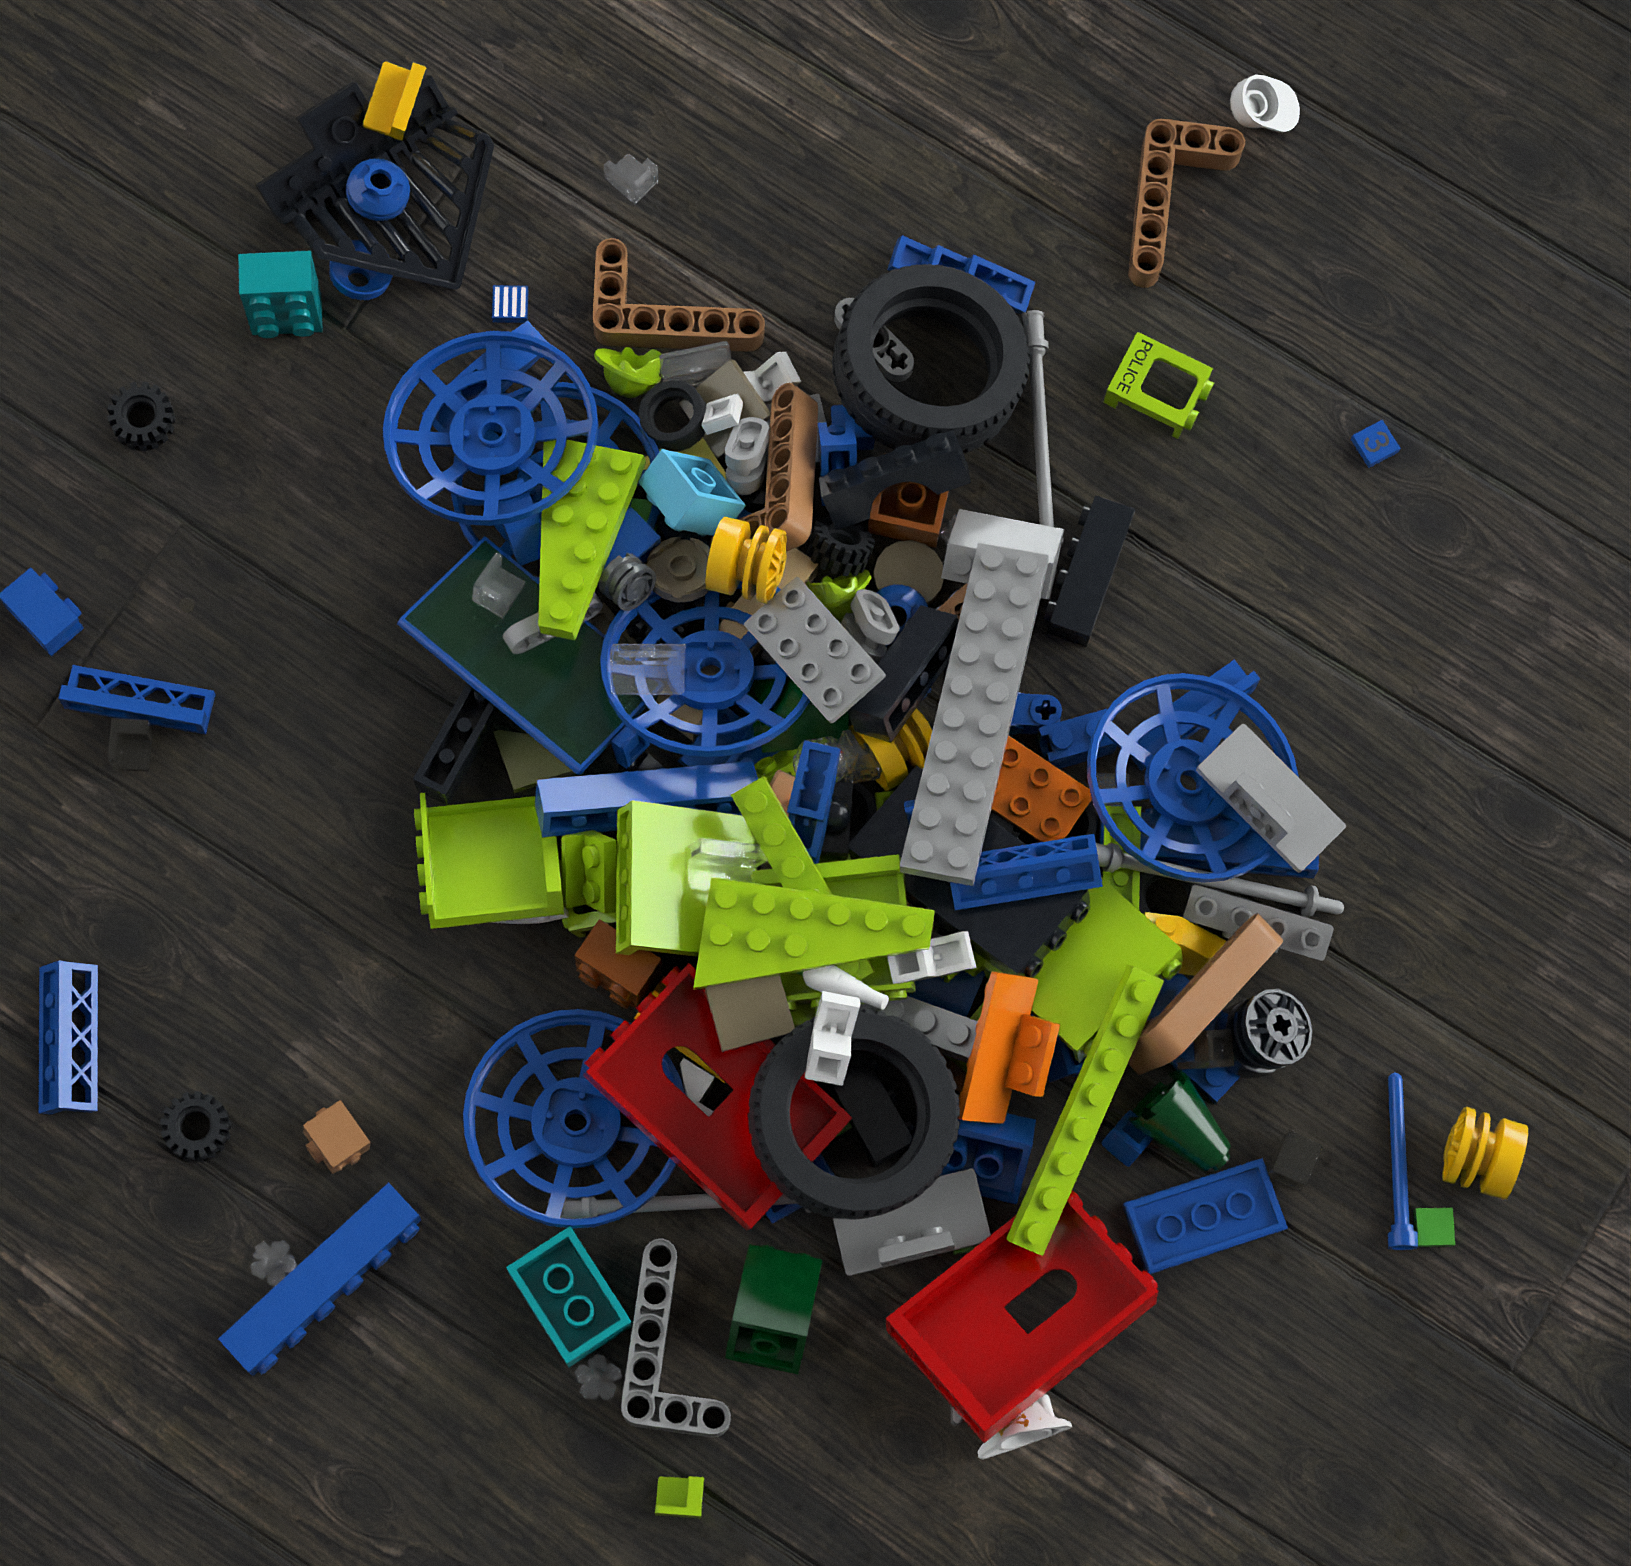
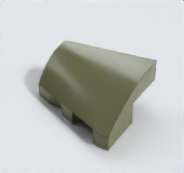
[493,730,584,793]

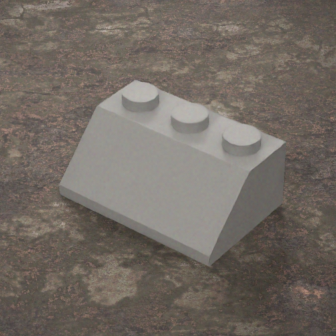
[941,509,1064,599]

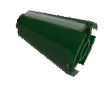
[1129,1069,1231,1171]

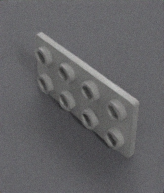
[744,577,886,723]
[1196,724,1346,873]
[833,1169,991,1276]

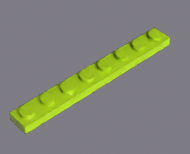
[1006,964,1164,1256]

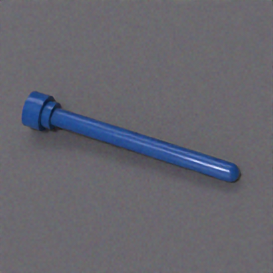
[1387,1073,1418,1250]

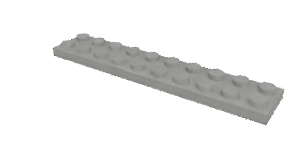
[899,542,1049,886]

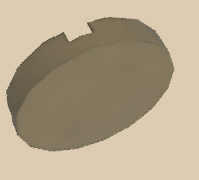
[646,537,710,603]
[873,540,944,611]

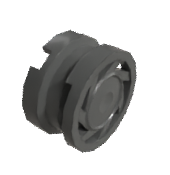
[599,553,656,611]

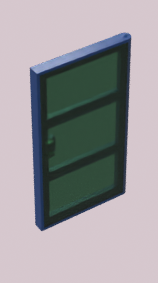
[397,536,664,776]

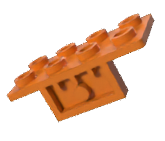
[991,735,1092,842]
[958,972,1060,1124]

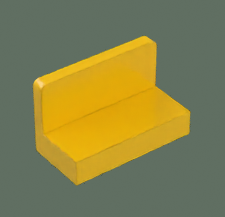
[363,62,426,141]

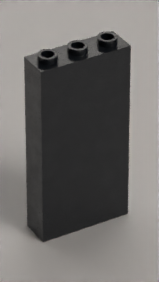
[847,765,1091,978]

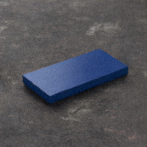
[1122,1158,1288,1275]

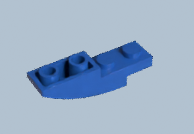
[421,321,548,432]

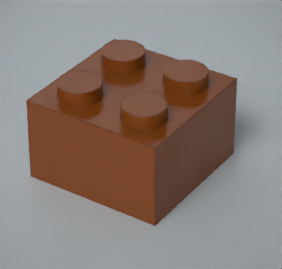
[867,453,949,548]
[574,919,662,1009]

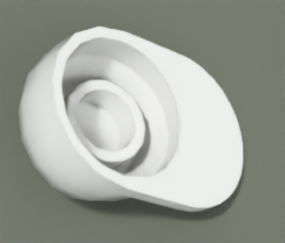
[1230,75,1300,132]

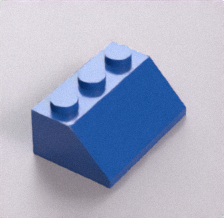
[940,1113,1036,1204]

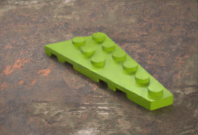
[538,440,646,640]
[693,877,935,990]

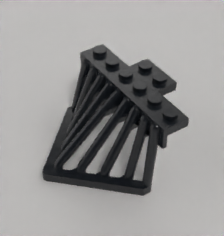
[255,75,494,290]

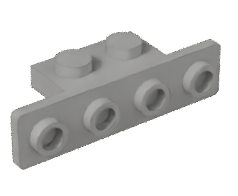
[1183,884,1334,961]

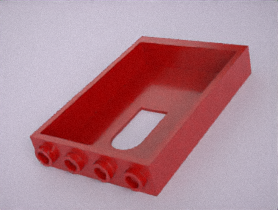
[583,963,852,1231]
[886,1190,1158,1443]

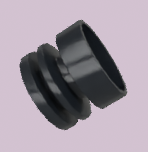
[1213,989,1313,1079]

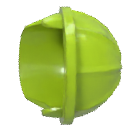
[594,347,663,398]
[806,569,872,623]

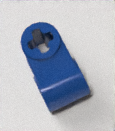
[1009,692,1062,735]

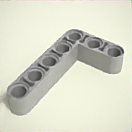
[621,1238,731,1437]

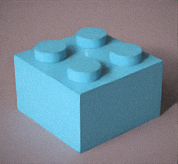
[638,449,746,536]

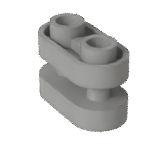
[725,417,769,495]
[840,589,899,664]

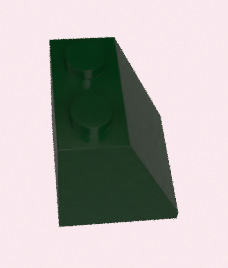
[747,676,849,753]
[725,1244,823,1374]

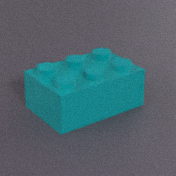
[238,251,323,338]
[506,1226,632,1368]

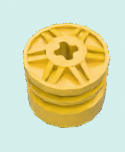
[705,516,787,604]
[849,708,932,791]
[1442,1107,1528,1200]

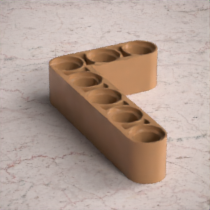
[1128,119,1245,288]
[593,238,765,351]
[709,383,818,551]
[1128,913,1283,1075]

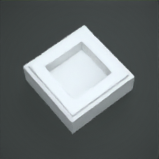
[701,394,743,435]

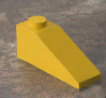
[1144,912,1226,976]

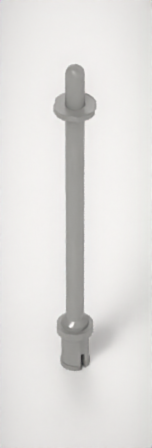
[1021,310,1064,575]
[1073,843,1344,918]
[548,1194,811,1219]

